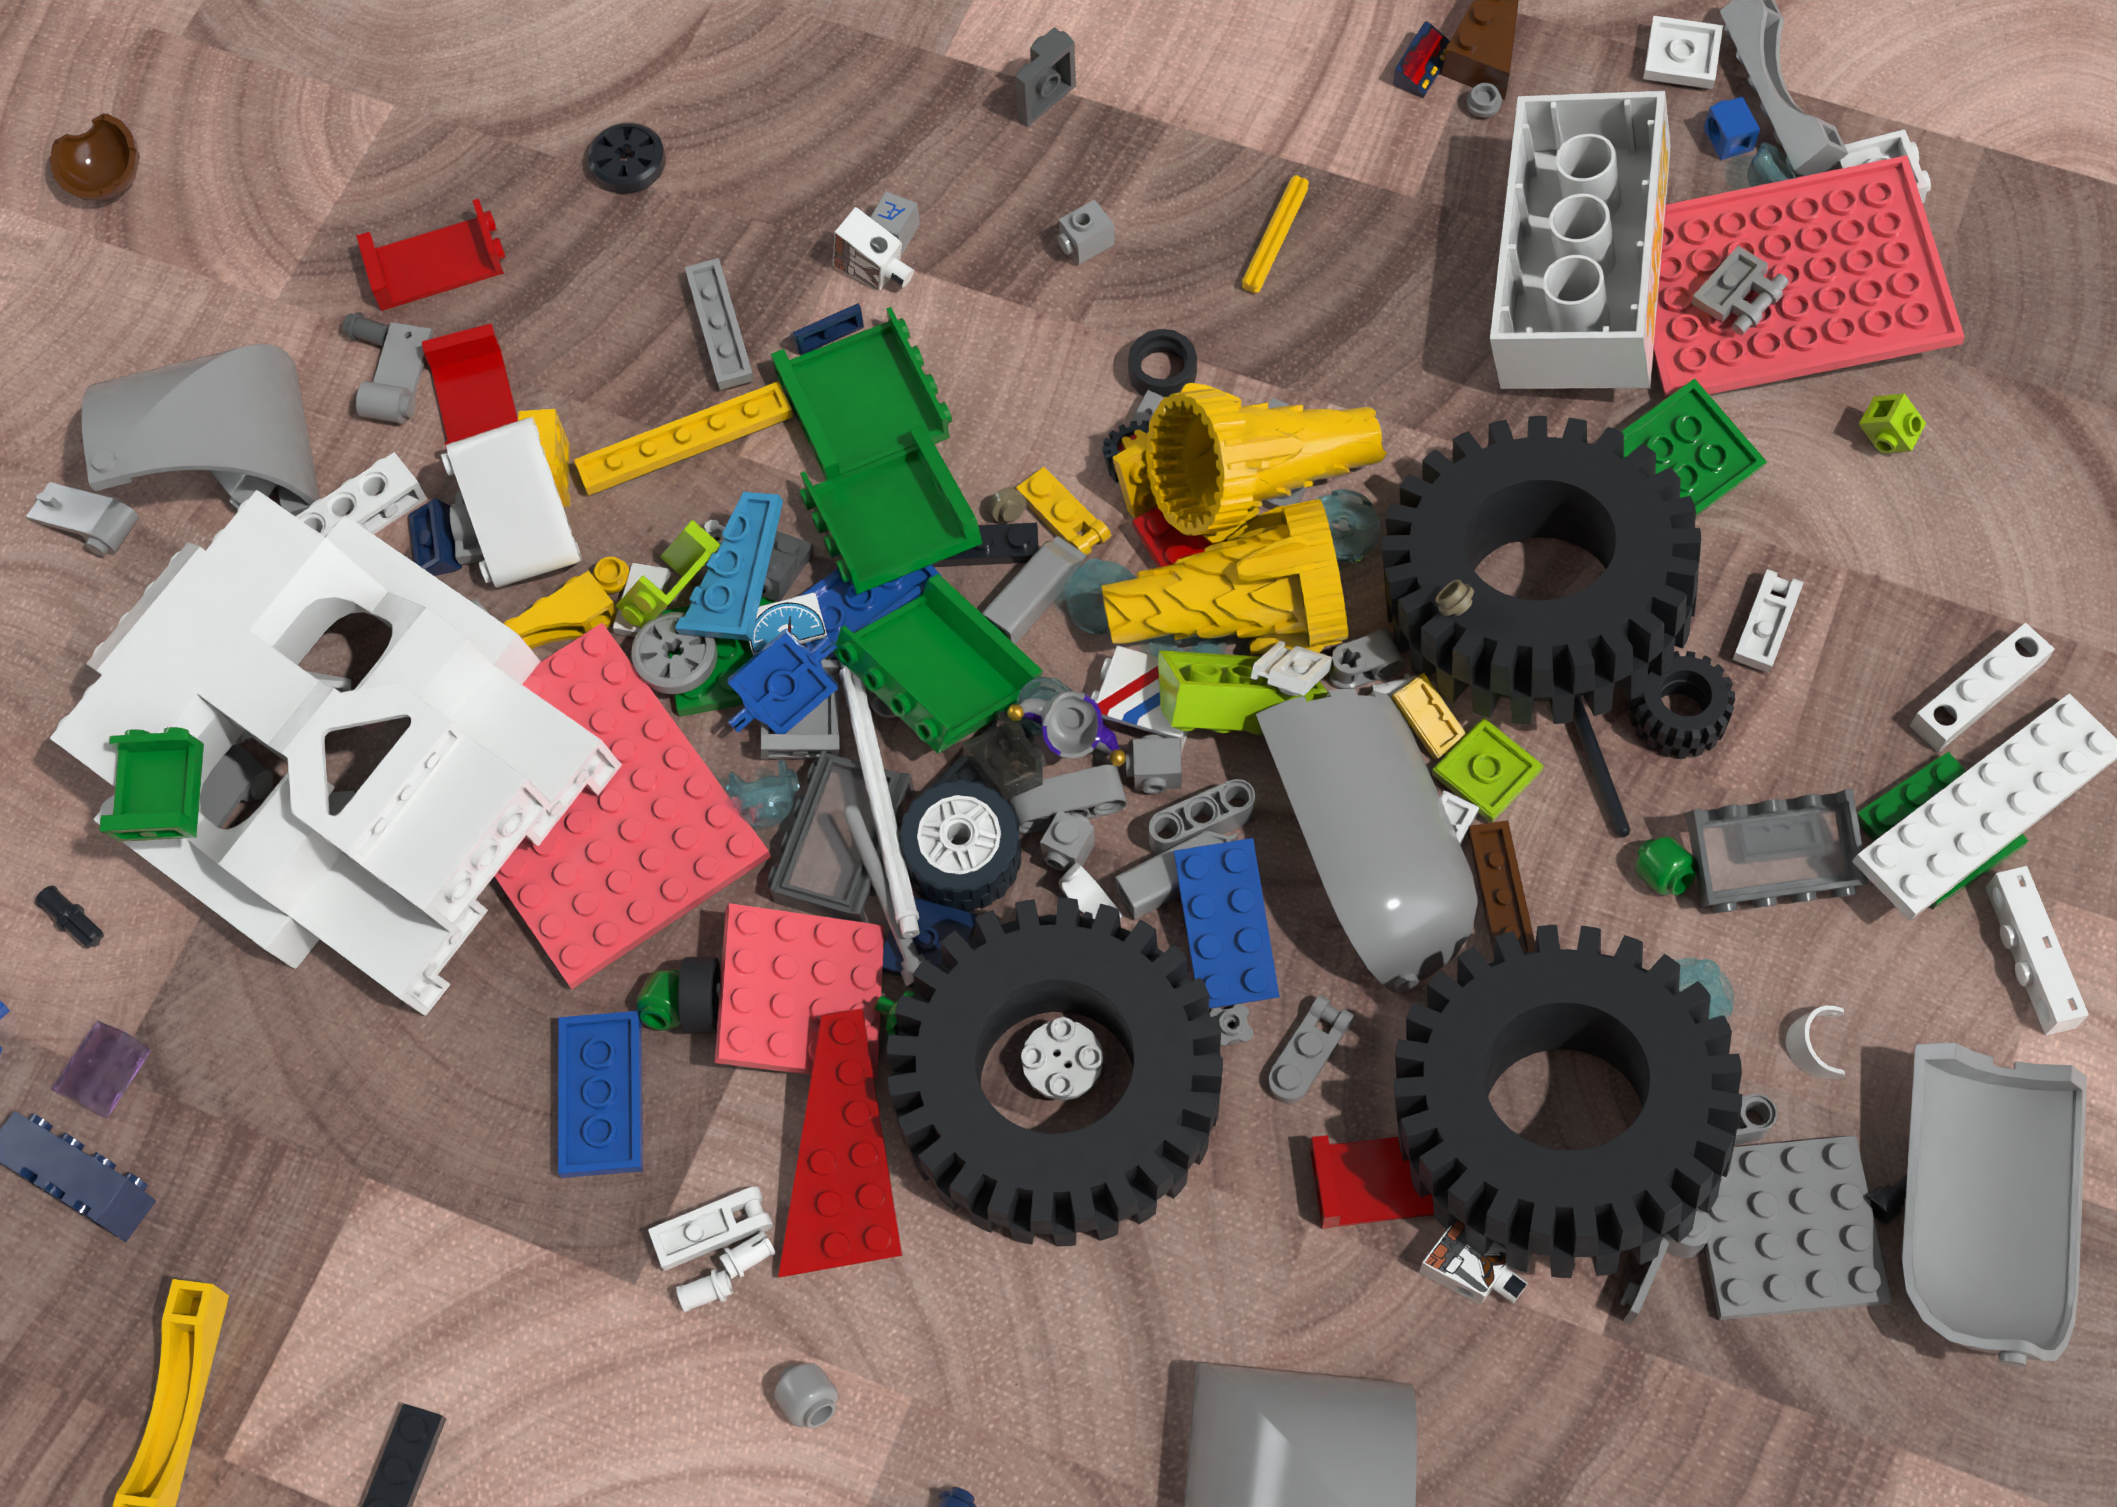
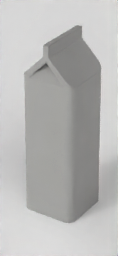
[982,536,1087,645]
[1115,831,1238,920]

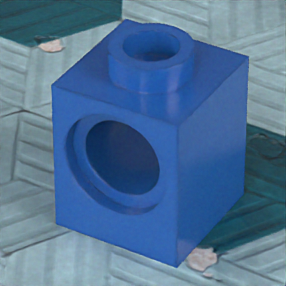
[1704,97,1760,160]

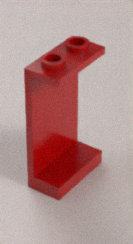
[356,198,506,311]
[421,323,518,451]
[1309,1135,1434,1229]

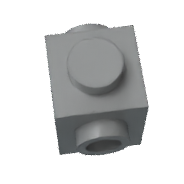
[1057,199,1115,264]
[1126,735,1182,794]
[1040,810,1095,872]

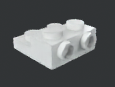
[1836,129,1931,203]

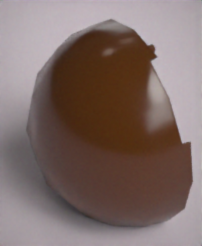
[50,113,140,201]

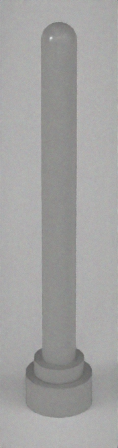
[844,805,931,988]

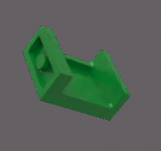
[99,727,204,842]

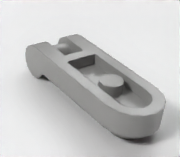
[1268,995,1355,1104]

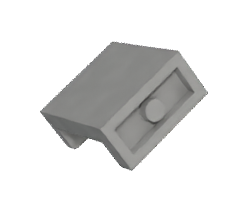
[761,656,839,759]

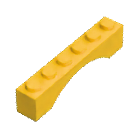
[503,570,617,649]
[113,1279,229,1507]

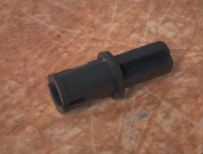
[35,885,104,948]

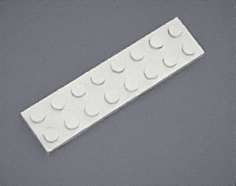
[1852,694,2117,921]

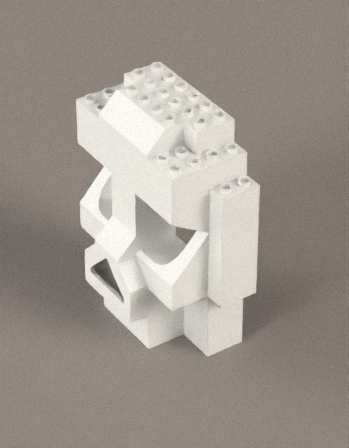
[50,490,622,1016]

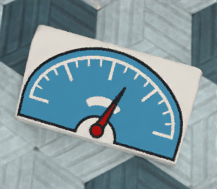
[749,593,827,656]

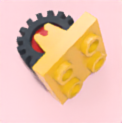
[1102,420,1157,518]

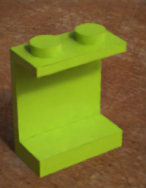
[615,520,721,629]

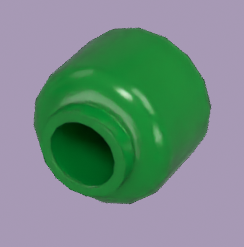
[1635,836,1696,896]
[636,969,681,1031]

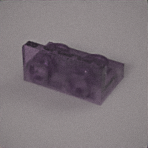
[51,1021,150,1118]

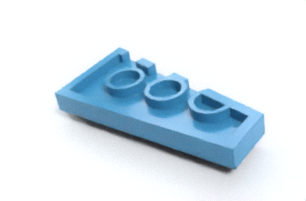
[675,492,783,641]

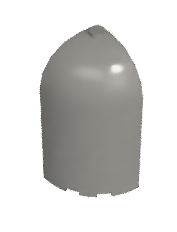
[1256,689,1478,993]
[1902,1043,2087,1367]

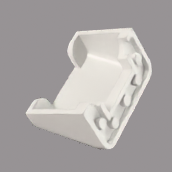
[441,417,583,588]

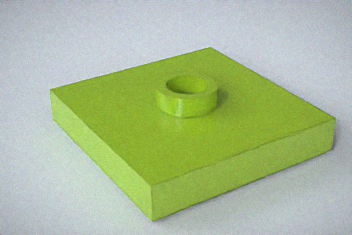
[1432,718,1544,823]

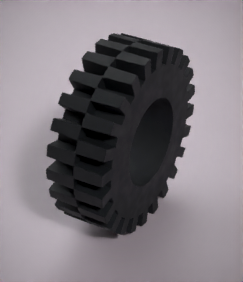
[1382,416,1701,724]
[887,898,1223,1246]
[1394,925,1743,1278]

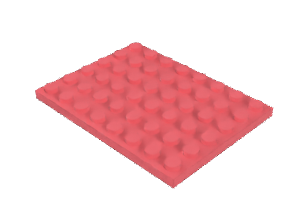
[1653,155,1965,399]
[494,623,771,990]

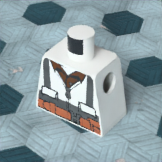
[833,207,914,290]
[1419,1220,1528,1305]

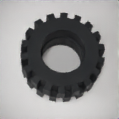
[1630,651,1736,759]

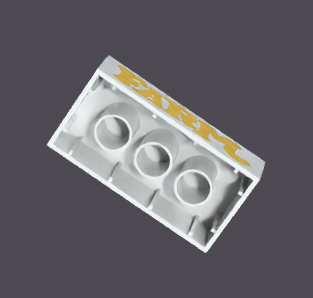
[1490,91,1671,389]

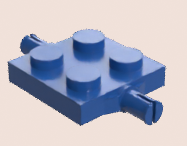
[728,629,838,734]

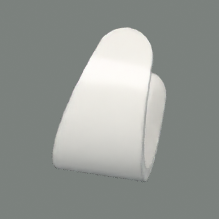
[1059,862,1122,919]
[1785,1005,1845,1079]

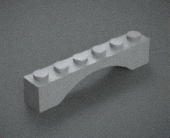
[1720,0,1848,176]

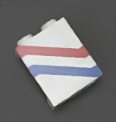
[1091,646,1189,753]

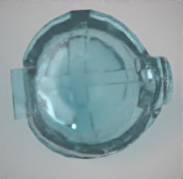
[726,759,799,828]

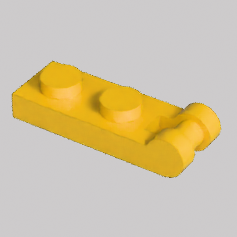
[1016,467,1112,556]

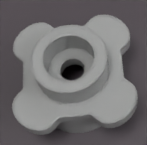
[1210,1004,1253,1047]

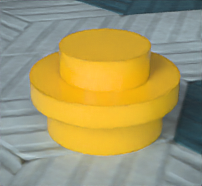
[592,557,630,593]

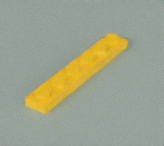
[574,381,793,496]

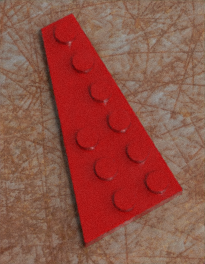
[778,1008,903,1278]

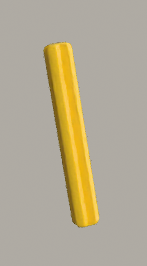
[1242,175,1309,294]

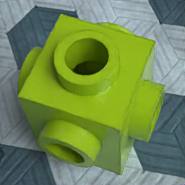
[1859,393,1926,454]

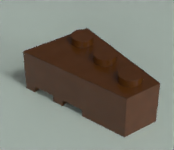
[1442,0,1519,100]

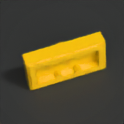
[1390,673,1467,759]

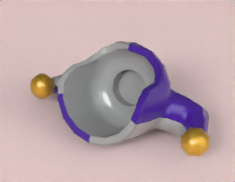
[1007,691,1127,766]

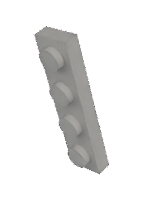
[685,258,754,390]

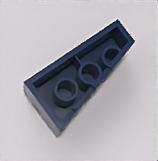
[0,1111,156,1242]

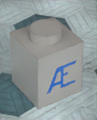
[870,191,920,256]

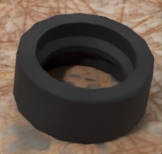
[1128,329,1197,397]
[678,957,721,1033]

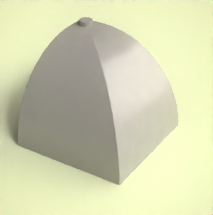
[81,344,320,516]
[1184,1363,1417,1507]

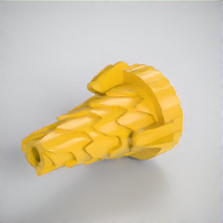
[1146,383,1387,543]
[1101,499,1348,655]

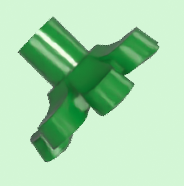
[874,991,915,1037]

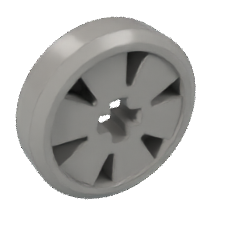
[631,612,718,694]

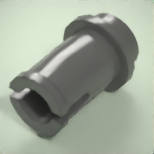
[343,312,390,347]

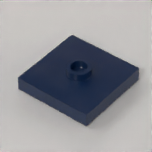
[882,898,978,977]

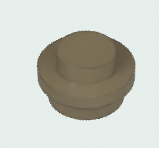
[990,487,1026,523]
[1435,580,1474,616]

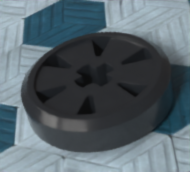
[587,122,666,193]

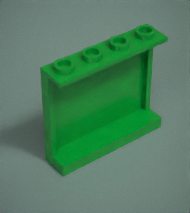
[771,307,953,480]
[799,424,982,594]
[833,573,1043,754]

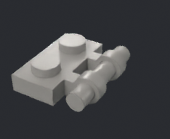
[1692,246,1789,335]

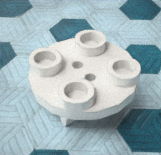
[1021,1017,1104,1101]

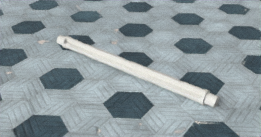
[839,661,920,938]

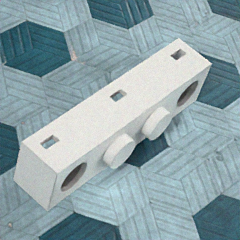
[1910,623,2055,753]
[1985,866,2089,1036]

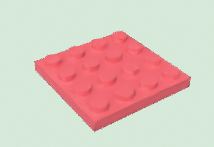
[715,903,884,1080]

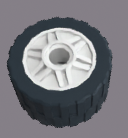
[899,779,1021,912]

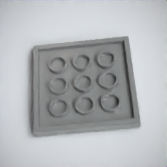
[1704,1136,1892,1320]

